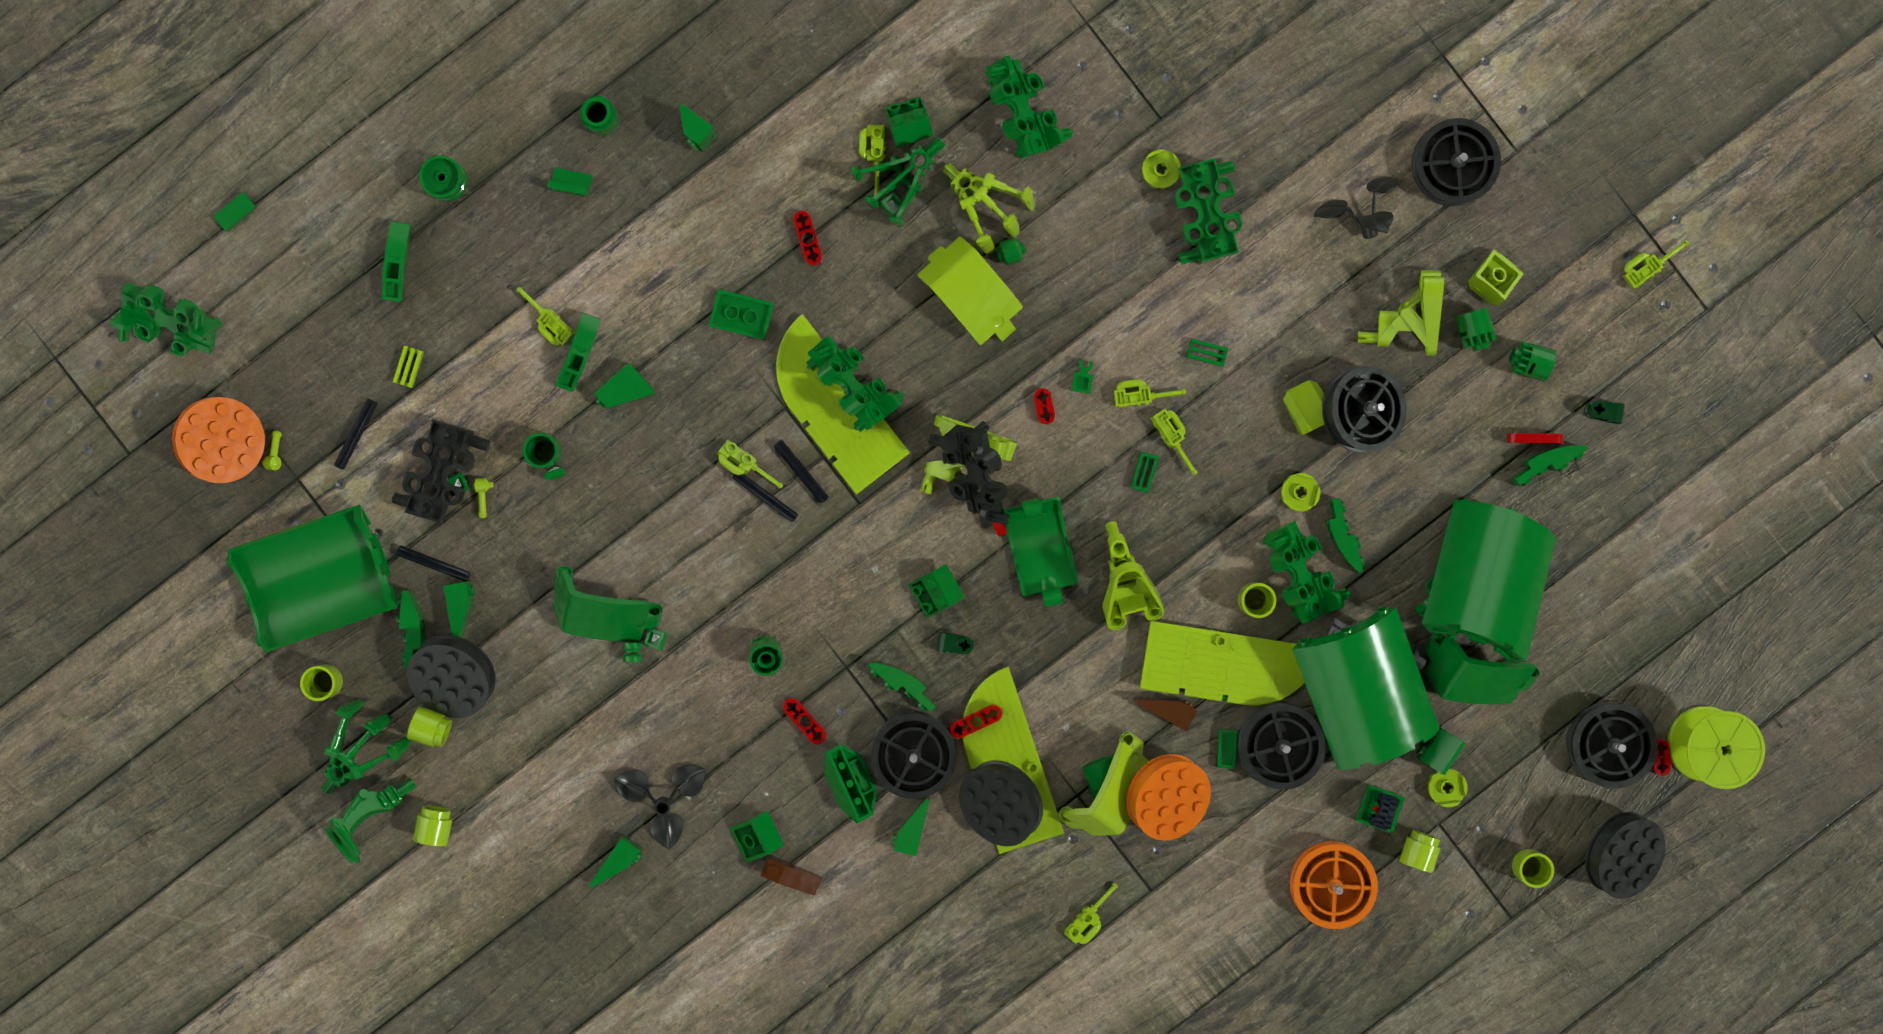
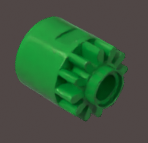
[1455,307,1497,352]
[1509,340,1556,382]
[749,633,783,676]
[1082,756,1113,799]

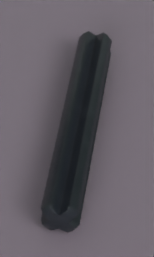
[334,399,377,470]
[774,439,828,503]
[732,474,798,522]
[396,546,471,582]

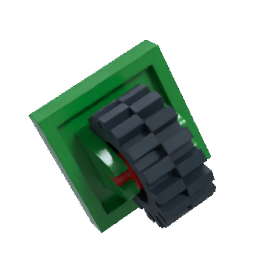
[1355,784,1405,834]

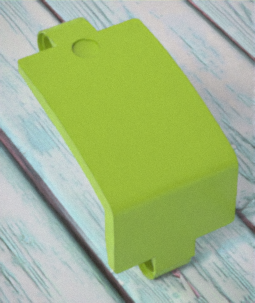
[917,237,1023,345]
[1058,731,1149,836]

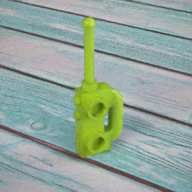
[859,125,886,196]
[1623,240,1689,289]
[517,287,574,346]
[1113,379,1187,408]
[1150,409,1197,475]
[717,440,783,488]
[1064,883,1118,944]

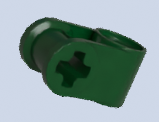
[1584,401,1625,424]
[936,632,974,654]

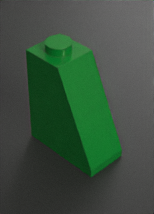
[594,363,657,409]

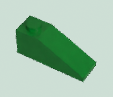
[443,581,475,638]
[891,797,930,856]
[589,835,643,888]

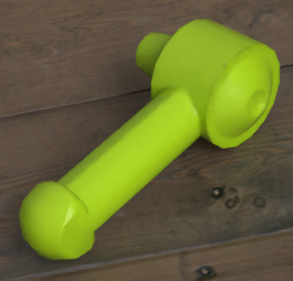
[262,430,282,470]
[473,478,494,519]

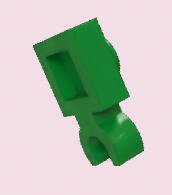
[1071,359,1094,394]

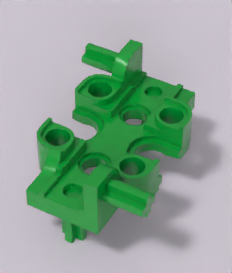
[985,55,1074,159]
[1174,158,1242,265]
[110,282,223,357]
[806,335,904,432]
[1263,521,1350,624]

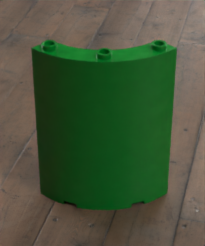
[1422,499,1556,662]
[226,504,398,653]
[1292,607,1440,770]

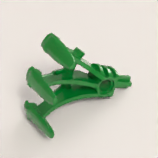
[851,137,946,228]
[321,699,411,795]
[324,778,417,864]

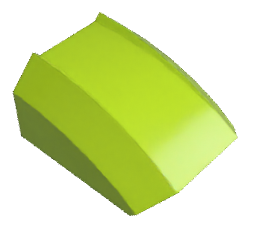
[1468,249,1524,306]
[1283,380,1325,435]

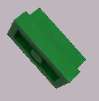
[547,167,593,198]

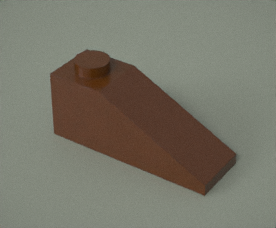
[1134,698,1197,731]
[760,855,822,895]

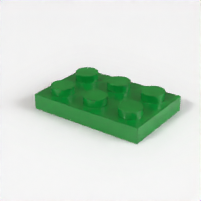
[709,289,774,341]

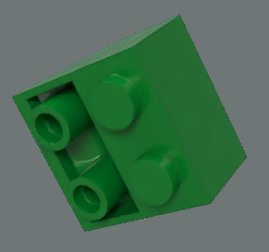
[884,97,934,147]
[908,564,965,618]

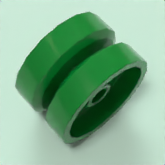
[419,155,468,202]

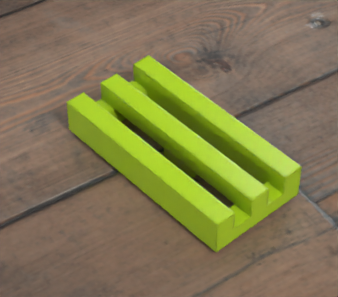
[393,346,424,388]

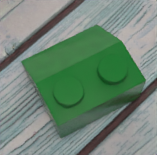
[680,104,717,152]
[1416,727,1466,775]
[729,811,784,862]

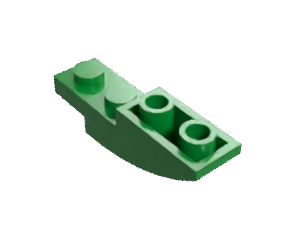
[381,221,411,302]
[555,312,601,392]
[1510,445,1588,487]
[1325,498,1365,573]
[397,590,426,668]
[868,661,936,712]

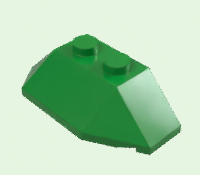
[824,744,877,823]

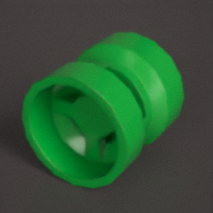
[622,642,642,662]

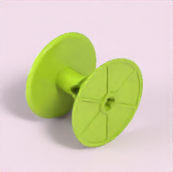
[1667,706,1765,789]

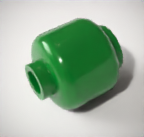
[996,238,1026,265]

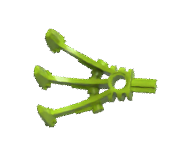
[942,163,1035,255]

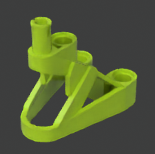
[1357,270,1444,356]
[920,414,1017,494]
[1102,521,1164,630]

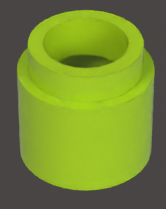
[1237,582,1276,618]
[300,664,343,701]
[407,706,452,748]
[413,805,453,846]
[1399,830,1441,873]
[1512,849,1554,888]

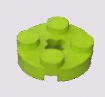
[1142,149,1181,189]
[1281,473,1321,512]
[1427,768,1468,807]

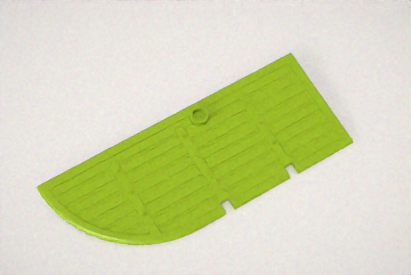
[776,314,910,495]
[1140,621,1305,706]
[962,666,1064,854]

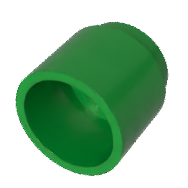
[580,96,619,136]
[523,433,563,469]

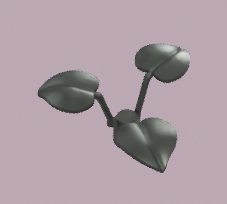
[1314,177,1399,239]
[614,765,706,850]

